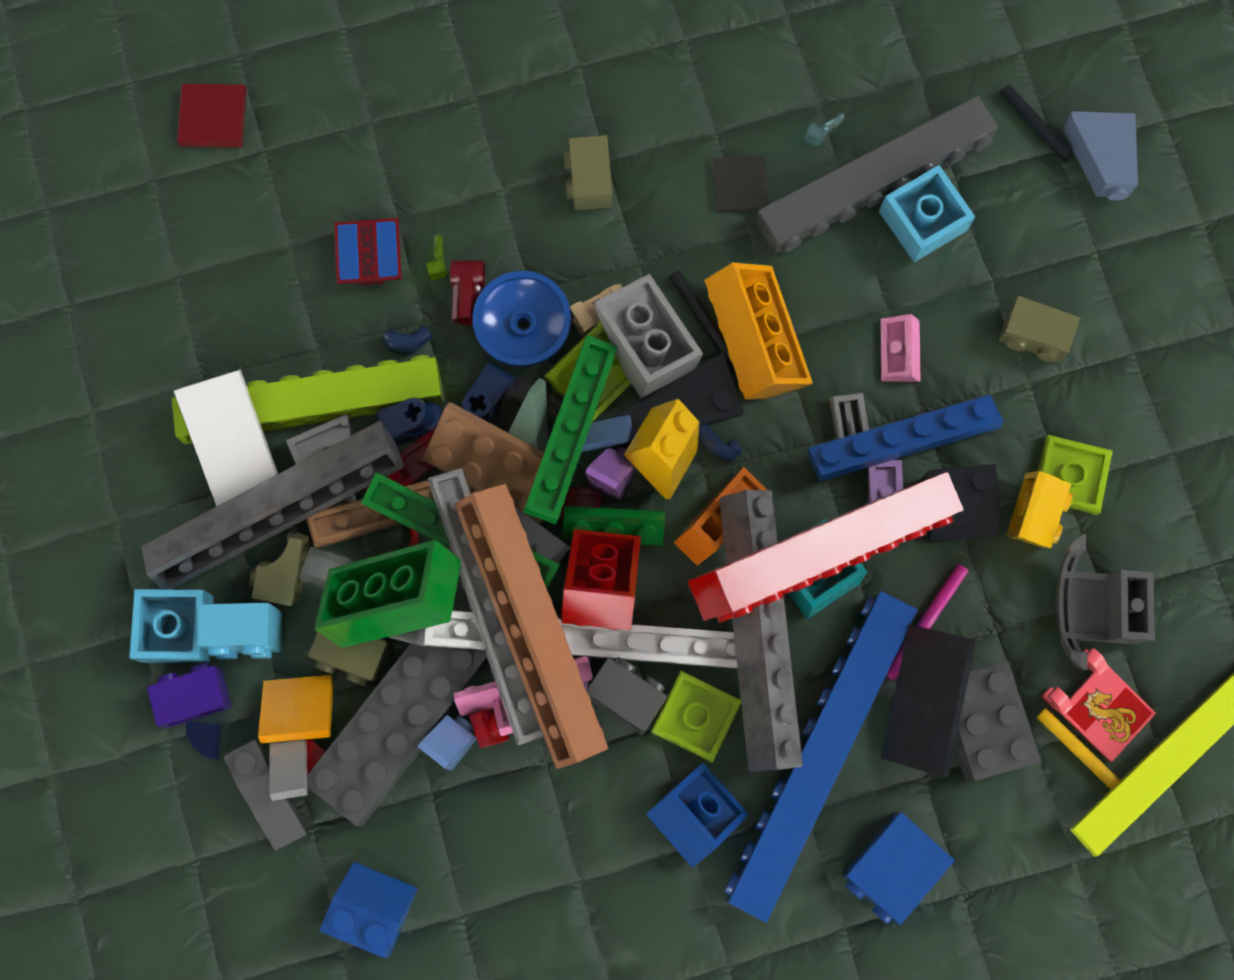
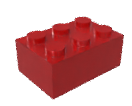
[561,529,641,630]

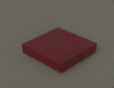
[177,83,247,148]

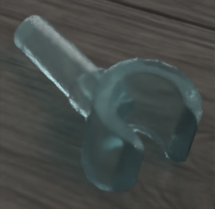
[804,113,845,146]

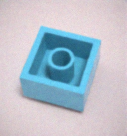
[879,165,975,262]
[130,589,213,663]
[197,603,283,660]

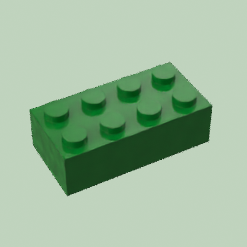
[314,540,462,648]

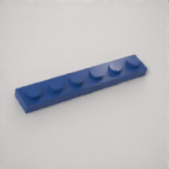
[807,395,1004,482]

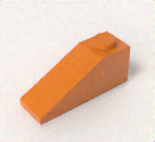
[673,467,767,566]

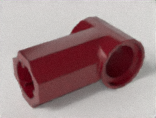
[450,260,485,325]

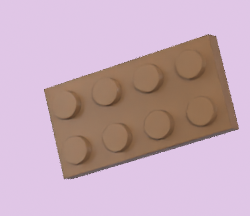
[422,402,544,523]

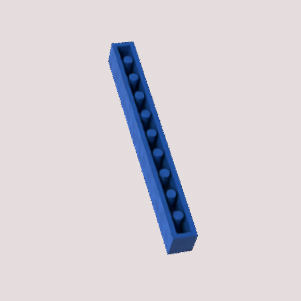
[724,591,918,923]

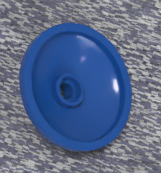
[473,271,571,367]

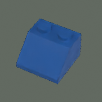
[646,763,749,868]
[319,862,418,958]

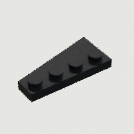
[610,352,744,450]

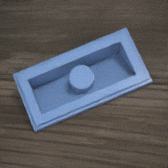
[581,415,635,452]

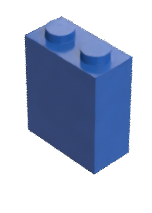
[842,812,955,925]

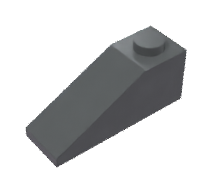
[223,740,308,851]

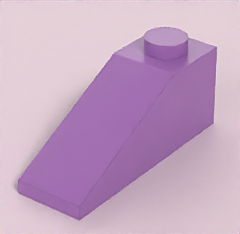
[585,446,637,501]

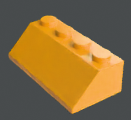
[704,263,813,400]

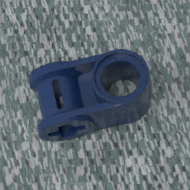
[463,362,519,423]
[375,397,442,446]

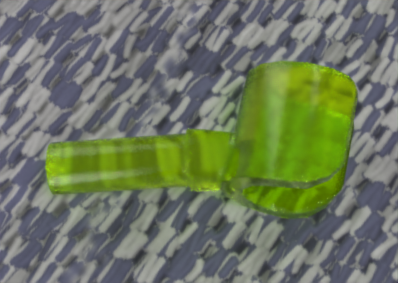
[426,235,447,281]

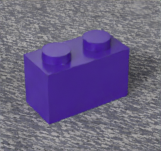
[147,663,232,729]

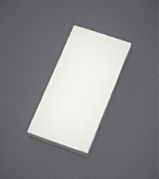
[174,369,278,507]

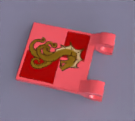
[1041,648,1156,762]

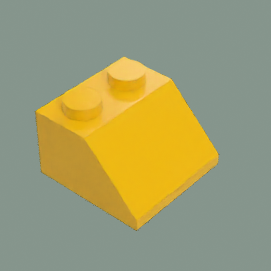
[624,399,699,500]
[1005,471,1073,549]

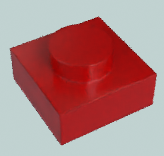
[469,708,510,749]

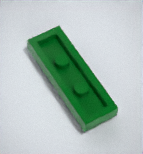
[563,506,665,546]

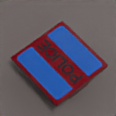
[334,218,402,285]

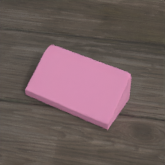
[881,314,921,383]

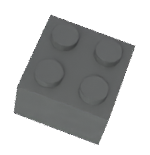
[586,657,667,736]

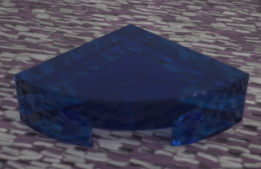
[186,721,223,760]

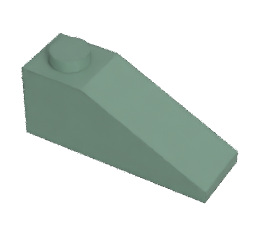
[508,378,549,452]

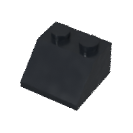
[921,464,1000,543]

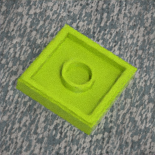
[1038,435,1113,515]
[651,671,741,763]

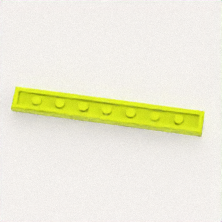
[1070,672,1234,856]

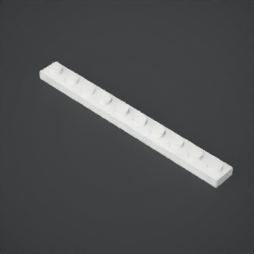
[424,611,737,668]

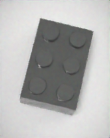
[954,661,1041,782]

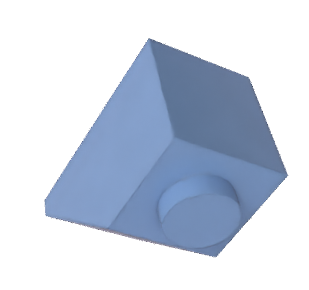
[417,715,477,771]

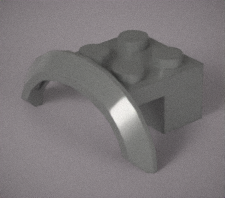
[1056,534,1155,670]

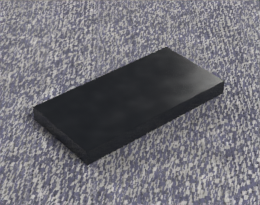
[881,624,976,777]

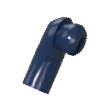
[382,325,433,355]
[698,424,742,462]

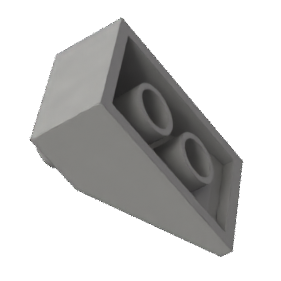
[594,274,703,398]

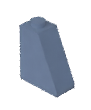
[1063,111,1138,200]

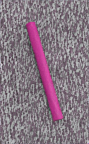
[886,564,969,681]

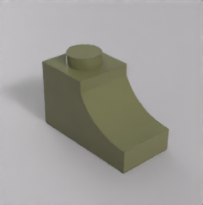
[249,532,311,606]

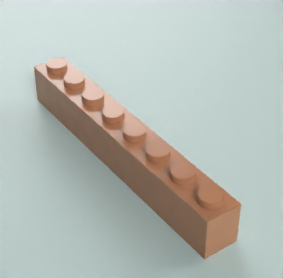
[454,484,609,769]

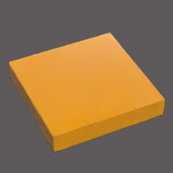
[258,675,334,744]

